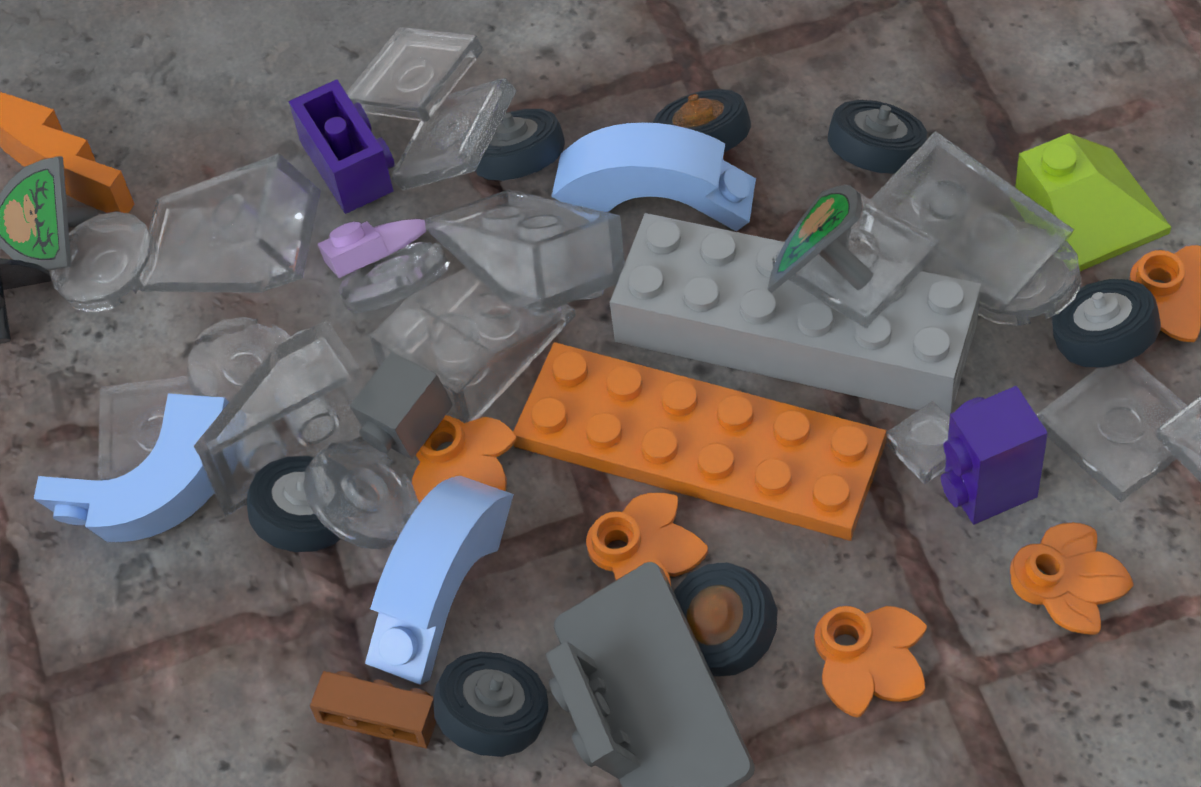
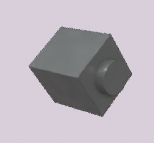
[349,351,453,459]

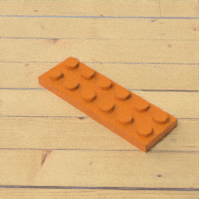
[513,342,887,541]

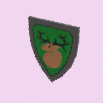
[0,156,98,270]
[768,185,874,293]

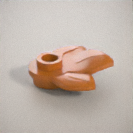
[1129,245,1201,342]
[411,415,517,503]
[586,493,708,586]
[1010,522,1133,635]
[814,606,927,718]

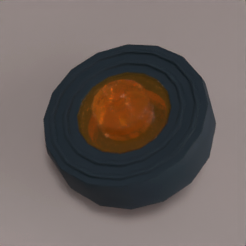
[653,89,751,153]
[674,562,778,677]

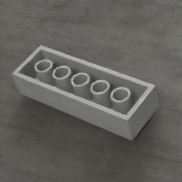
[610,213,981,417]

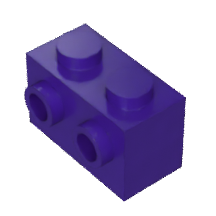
[288,79,395,214]
[941,386,1048,525]

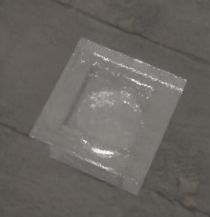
[886,401,950,485]

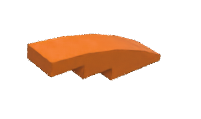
[0,92,135,220]

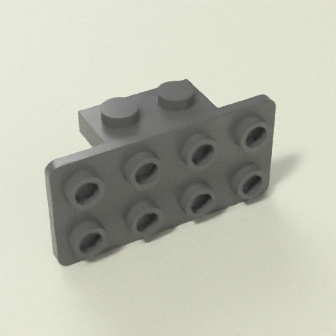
[545,562,755,787]

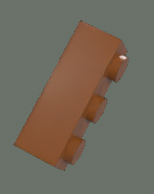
[310,671,436,749]

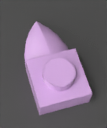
[318,219,432,278]

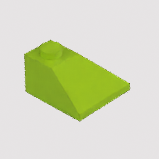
[1014,133,1171,275]

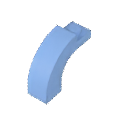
[552,122,756,231]
[34,393,243,542]
[365,475,514,685]

